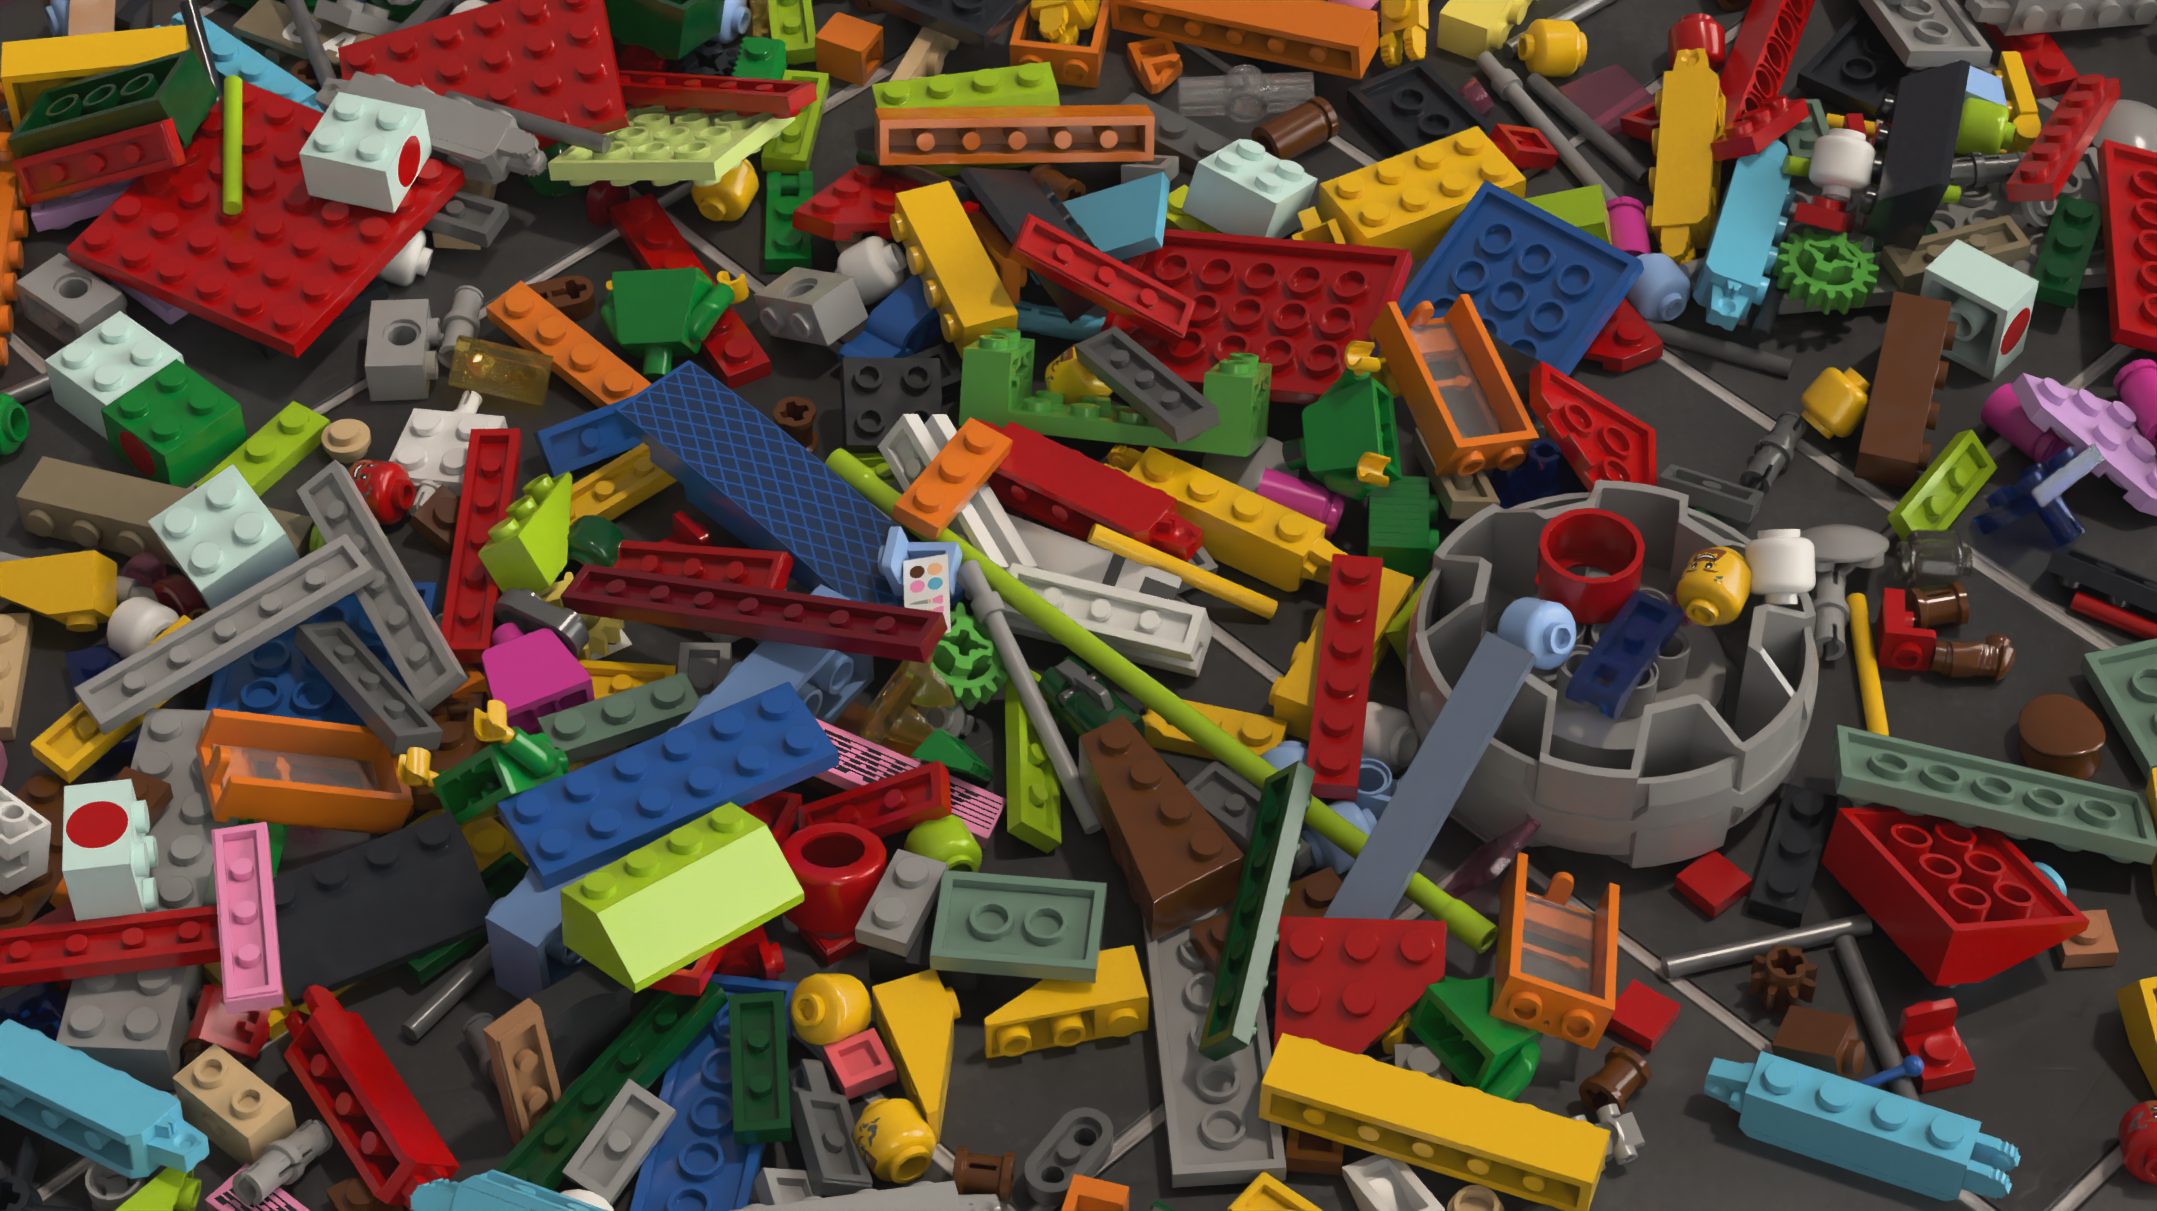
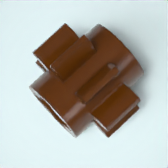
[1749,944,1818,1012]

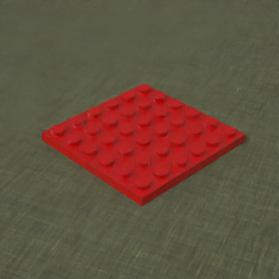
[66,81,466,359]

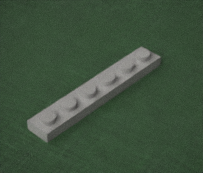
[296,460,469,712]
[74,533,375,735]

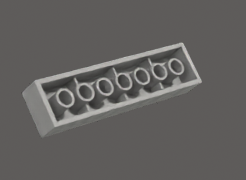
[56,708,257,1090]

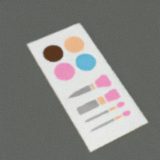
[903,554,951,634]

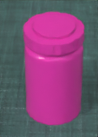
[1606,196,1651,257]
[2113,359,2157,450]
[1981,383,2073,469]
[1256,467,1345,541]

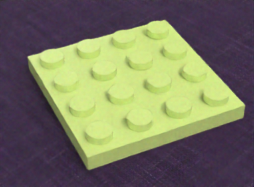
[548,105,796,186]

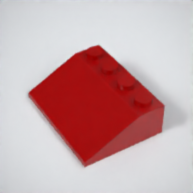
[1821,806,2090,987]

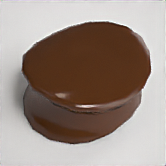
[2018,693,2106,781]

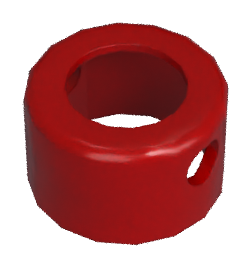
[1535,508,1645,625]
[781,822,887,934]

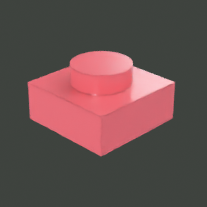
[823,1028,897,1100]

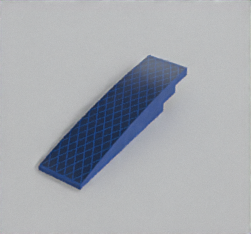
[615,360,965,607]

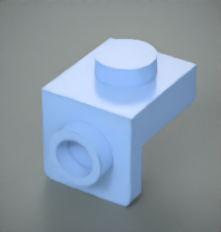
[878,526,963,596]

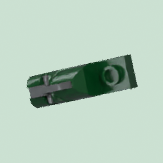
[1038,655,1179,778]

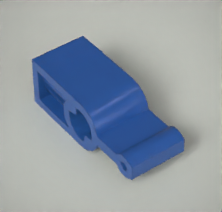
[838,275,942,363]

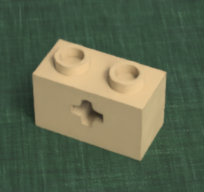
[172,1043,297,1166]

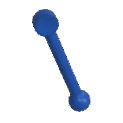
[1857,1055,1924,1087]

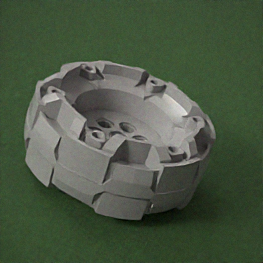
[1405,480,1819,868]

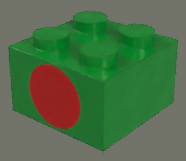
[101,359,248,489]

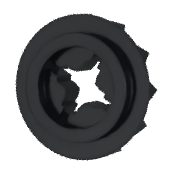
[671,43,737,77]

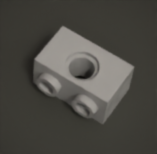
[16,253,127,345]
[754,267,869,346]
[365,299,441,401]

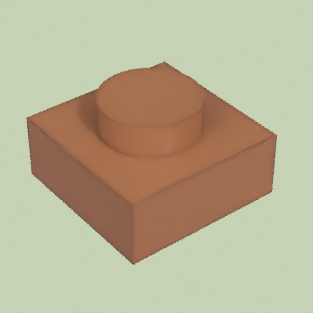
[2055,910,2119,969]

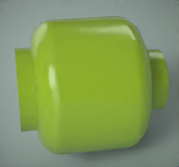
[1955,98,2017,157]
[904,814,982,873]

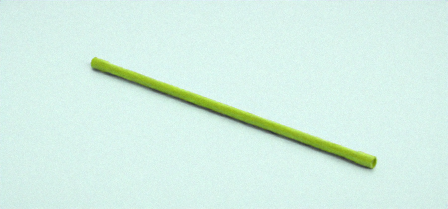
[825,448,1499,954]

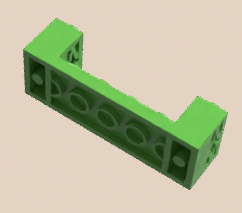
[959,328,1272,457]

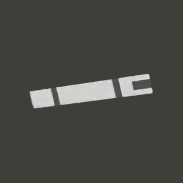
[1006,513,1182,600]

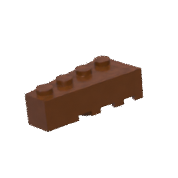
[1854,291,1957,488]
[1079,715,1244,942]

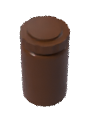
[1251,96,1339,160]

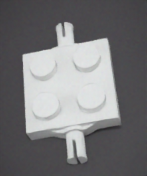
[389,390,508,516]

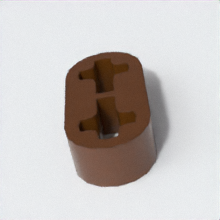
[527,275,596,322]

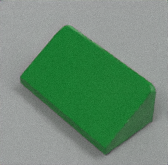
[911,728,994,782]

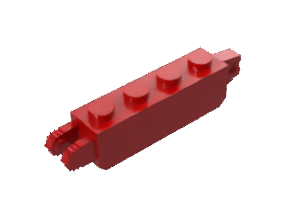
[977,418,1203,562]
[284,984,460,1211]

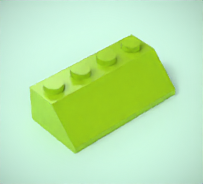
[872,62,1060,177]
[560,802,804,993]

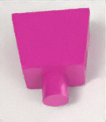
[481,623,595,735]

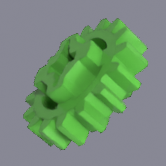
[1773,227,1879,314]
[901,602,1009,710]

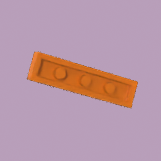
[486,280,651,408]

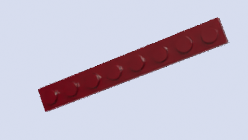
[560,564,948,663]

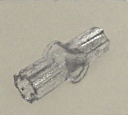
[1177,64,1315,124]

